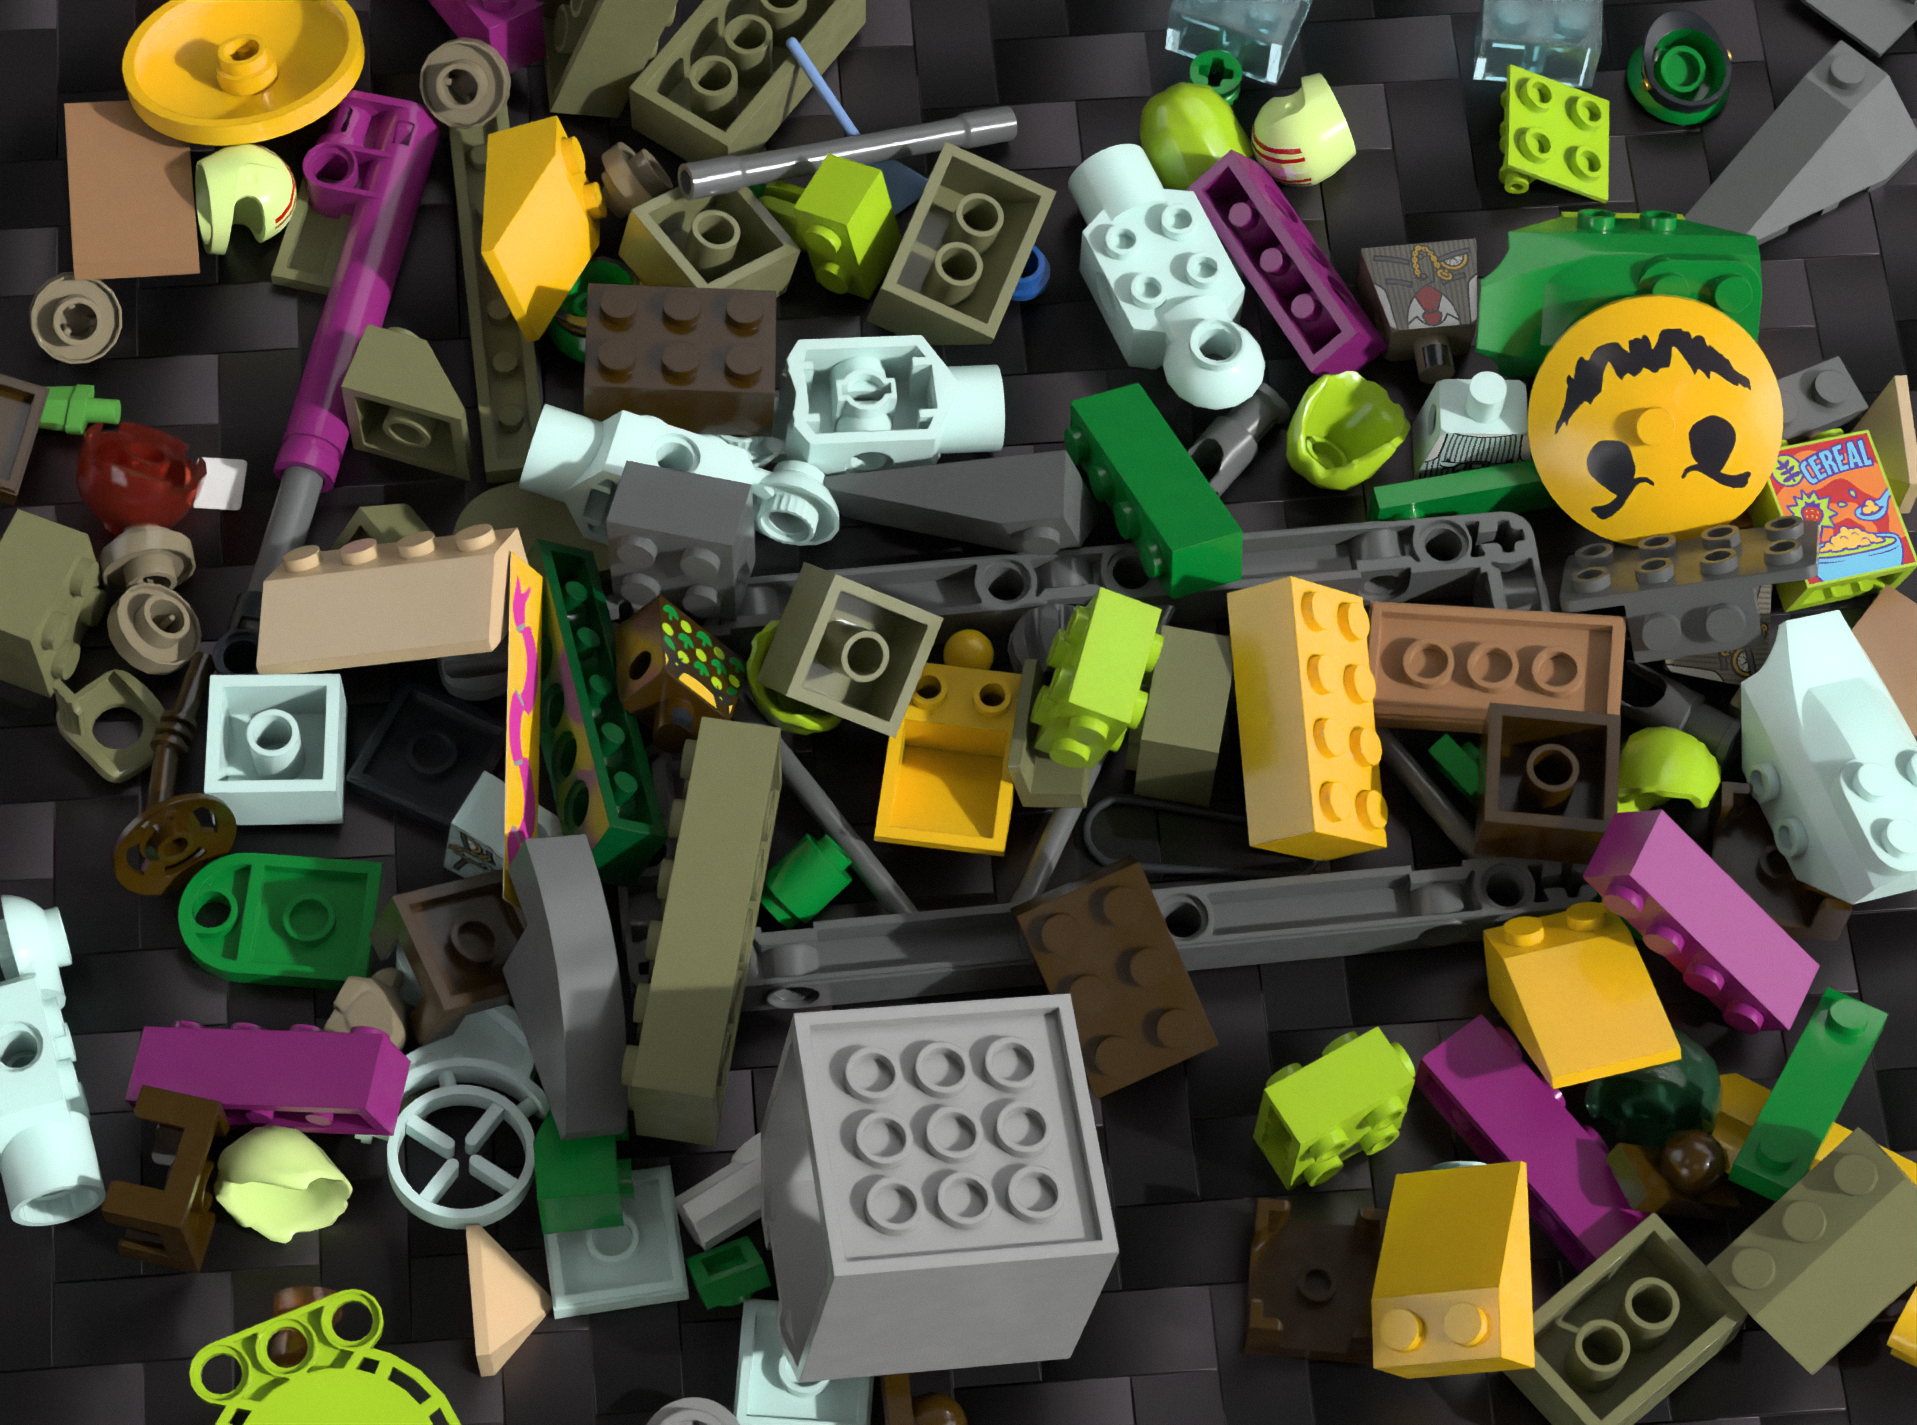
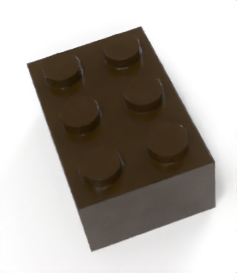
[584,283,776,437]
[1010,855,1219,1099]

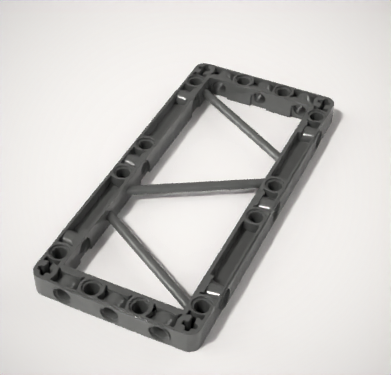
[605,511,1598,1012]

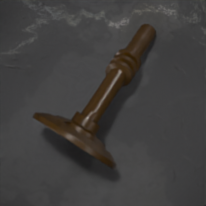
[111,652,237,895]

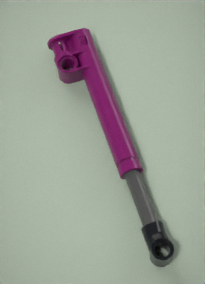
[212,90,443,675]

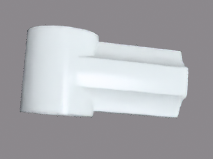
[674,1132,762,1251]

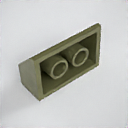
[866,141,1057,345]
[1706,1127,1917,1375]

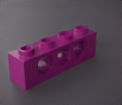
[1187,149,1388,376]

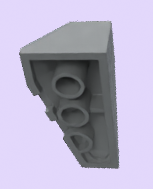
[1684,40,1917,245]
[824,450,1100,555]

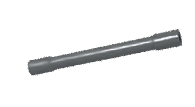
[678,105,1017,200]

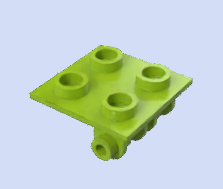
[1499,64,1609,204]

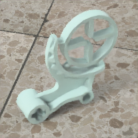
[355,942,550,1229]

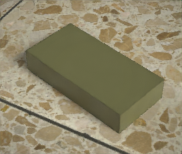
[271,177,352,295]

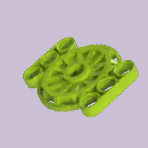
[189,1289,461,1425]

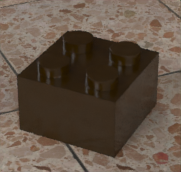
[1474,702,1621,865]

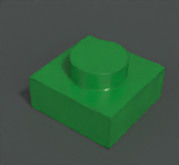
[1428,733,1479,809]
[685,1235,771,1310]

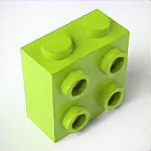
[1030,587,1164,769]
[1253,1026,1415,1191]

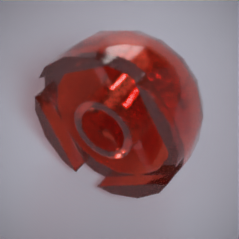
[76,421,207,536]

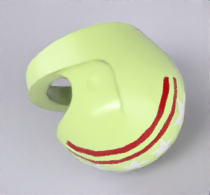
[1251,73,1356,187]
[195,144,297,255]

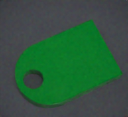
[178,853,385,990]

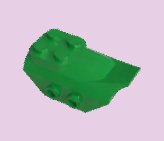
[1475,209,1762,377]

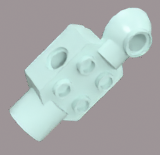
[1068,144,1265,410]
[699,335,1005,477]
[519,404,839,546]
[0,895,106,1226]

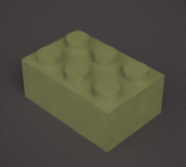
[1503,1212,1749,1425]

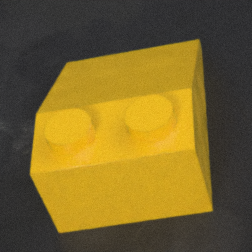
[481,115,607,343]
[1483,902,1681,1089]
[1371,1161,1535,1379]

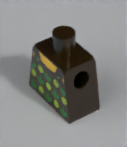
[614,594,747,754]

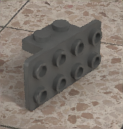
[1559,516,1820,664]

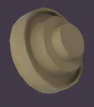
[419,37,511,129]
[601,142,673,219]
[29,272,122,364]
[99,521,196,593]
[107,583,202,676]

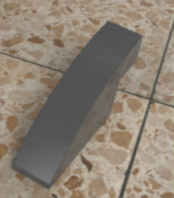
[502,834,628,1141]

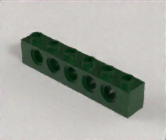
[526,538,668,888]

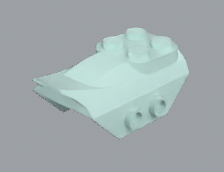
[1741,610,1917,905]

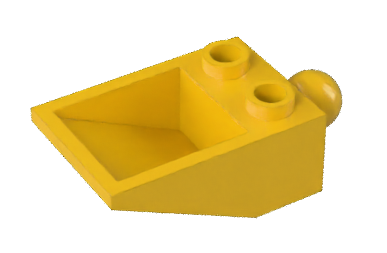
[874,629,1022,857]

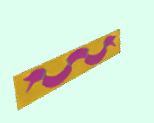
[503,551,543,912]

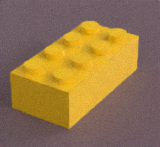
[1227,576,1388,862]

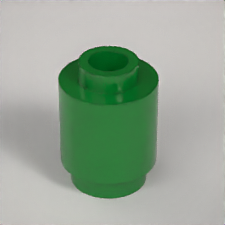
[761,834,852,930]

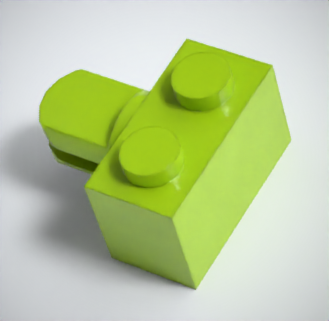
[758,153,902,300]

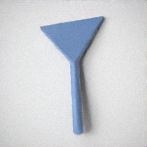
[786,37,928,215]

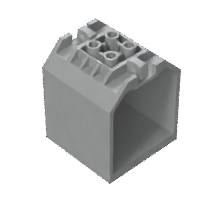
[761,993,1119,1383]

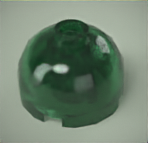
[1584,1029,1723,1148]

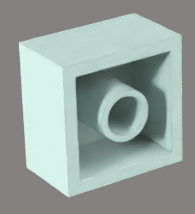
[204,674,348,825]

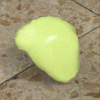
[214,1124,353,1244]

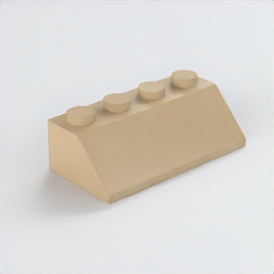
[256,524,529,675]

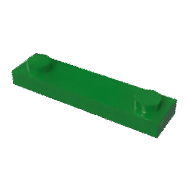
[1367,459,1559,522]
[1727,987,1888,1202]

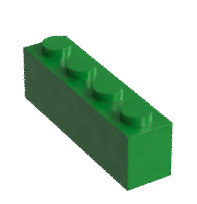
[1064,382,1243,600]

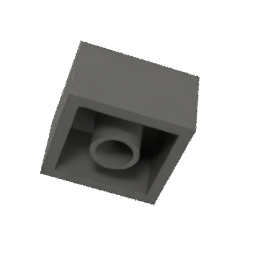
[606,460,756,621]

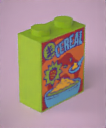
[1747,428,1917,612]

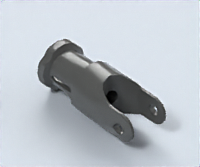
[1187,382,1290,497]
[1620,660,1742,770]

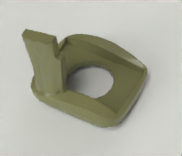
[52,669,166,783]

